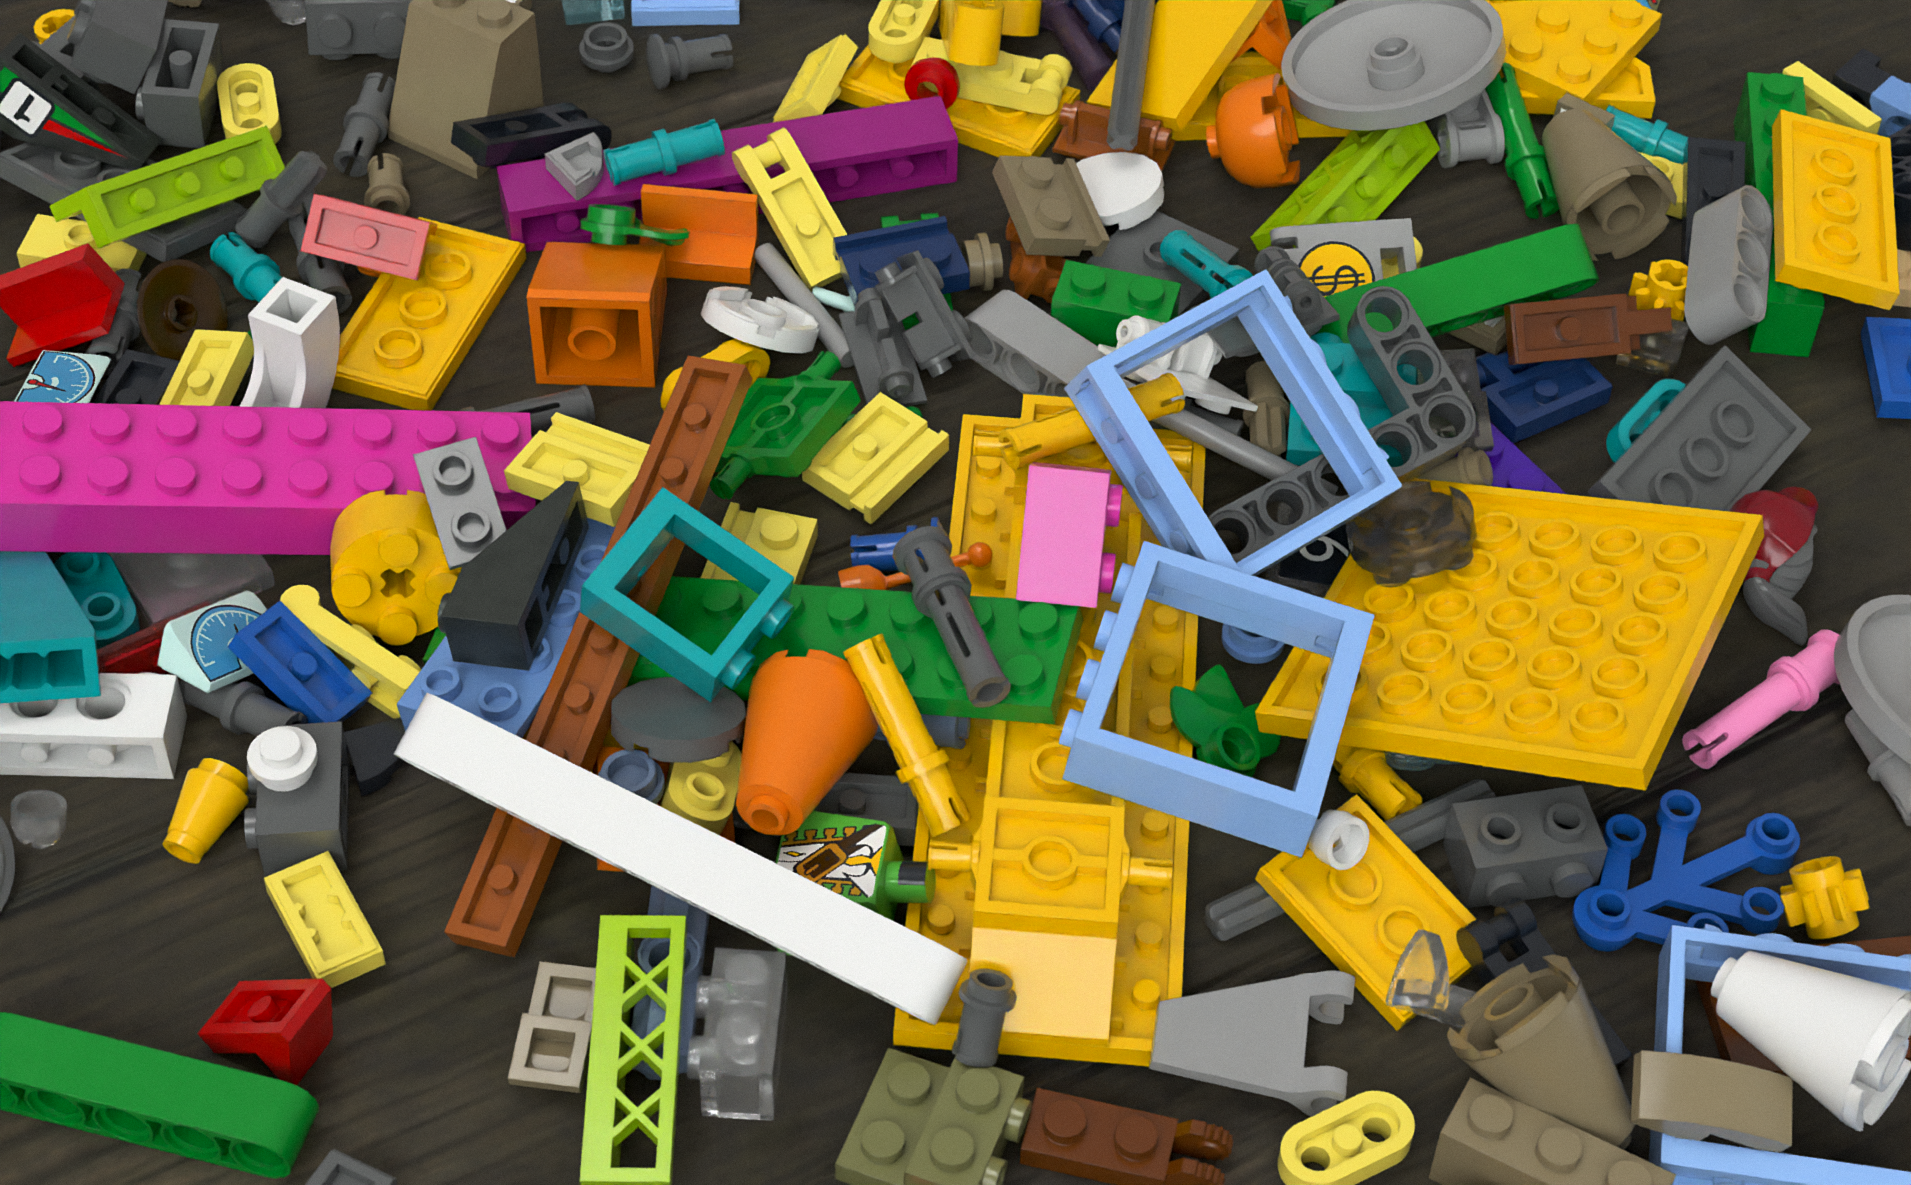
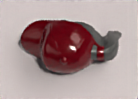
[1729,487,1818,646]

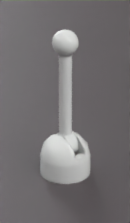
[1308,809,1369,870]

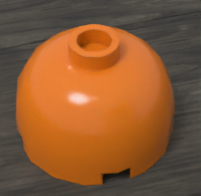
[1206,73,1300,188]

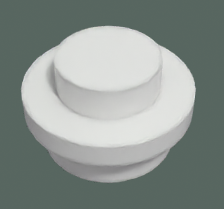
[247,726,318,791]

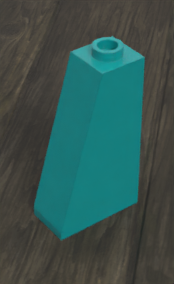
[0,551,101,703]

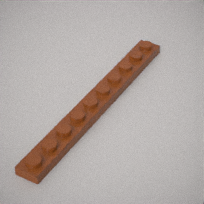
[444,355,753,958]

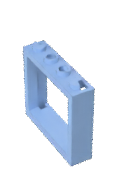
[1064,269,1402,576]
[1058,541,1375,858]
[1649,924,1911,1185]

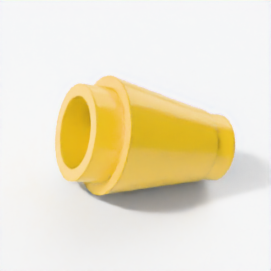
[162,758,249,864]

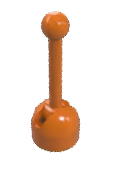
[838,542,993,590]

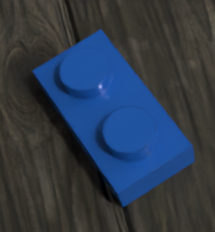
[228,601,372,724]

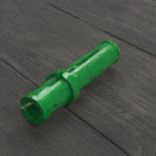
[1485,63,1559,219]

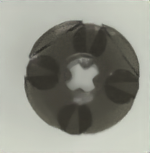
[1346,481,1477,588]

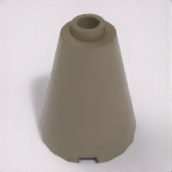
[1542,109,1677,261]
[1447,954,1635,1150]

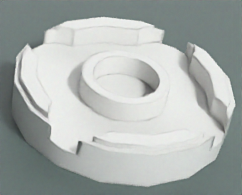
[1076,152,1164,230]
[701,286,820,353]

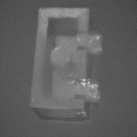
[687,948,788,1121]

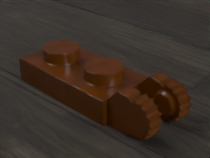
[1020,1088,1234,1185]

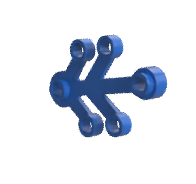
[1572,790,1800,951]

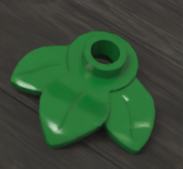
[580,204,690,247]
[1170,665,1281,777]

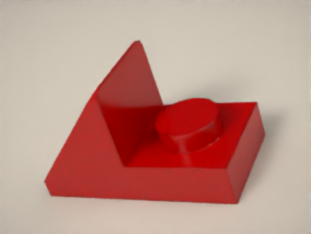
[197,978,333,1085]

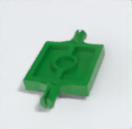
[710,351,861,500]

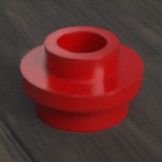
[904,57,960,109]

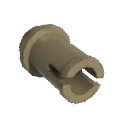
[364,153,410,215]
[1417,447,1493,486]

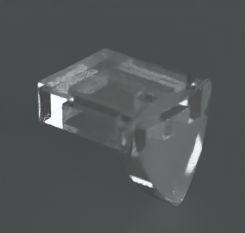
[1386,929,1477,1027]

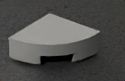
[545,132,604,201]

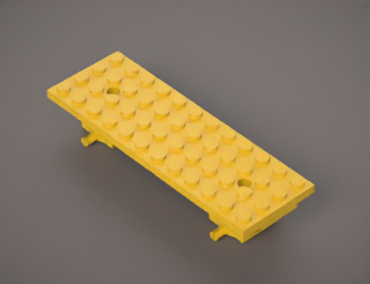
[893,394,1206,1066]

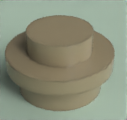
[961,233,1003,291]

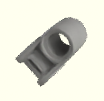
[1426,89,1505,169]

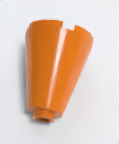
[736,649,879,835]

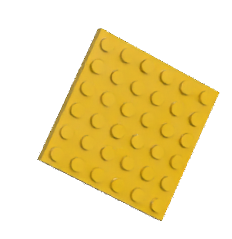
[1255,478,1764,791]

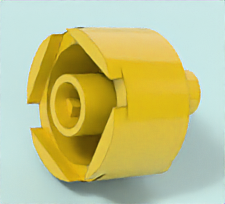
[330,490,462,646]

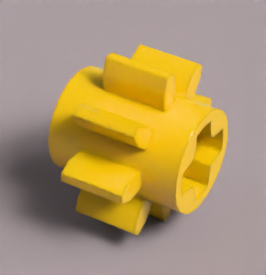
[1629,260,1688,332]
[1780,856,1870,939]

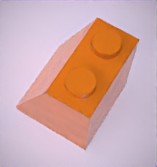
[527,242,667,388]

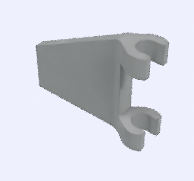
[1149,971,1355,1117]

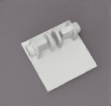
[1097,316,1258,414]

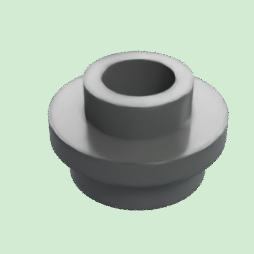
[579,22,634,72]

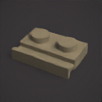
[992,155,1110,257]

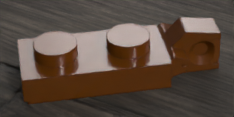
[1504,293,1673,365]

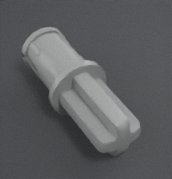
[1845,709,1911,826]

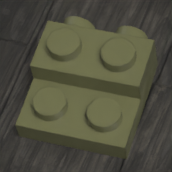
[835,1048,1032,1185]

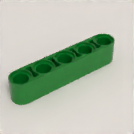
[1315,224,1599,344]
[0,1012,319,1179]

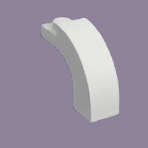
[240,277,340,408]

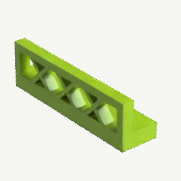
[1250,121,1440,251]
[49,125,285,249]
[580,915,687,1185]

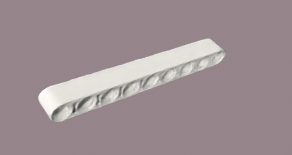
[394,693,968,1026]

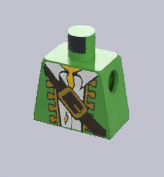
[775,811,936,955]

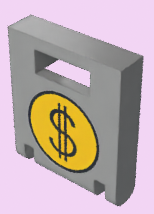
[1270,218,1417,338]

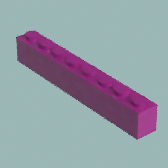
[497,96,958,253]

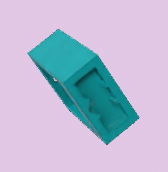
[580,487,795,702]

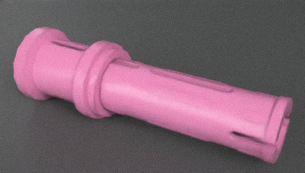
[1682,629,1840,769]

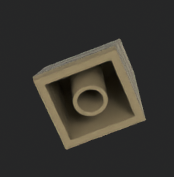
[388,0,544,179]

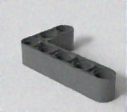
[1208,286,1476,563]

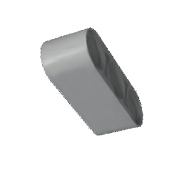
[1684,185,1773,345]
[964,290,1124,397]

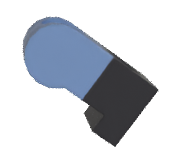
[1831,48,1911,137]

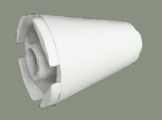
[1711,951,1911,1131]

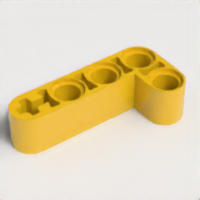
[938,0,1043,66]

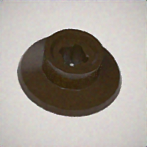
[137,259,228,361]

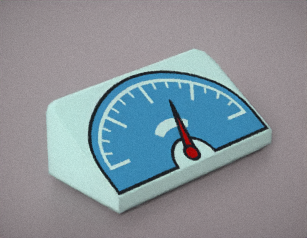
[14,350,111,403]
[157,590,267,693]

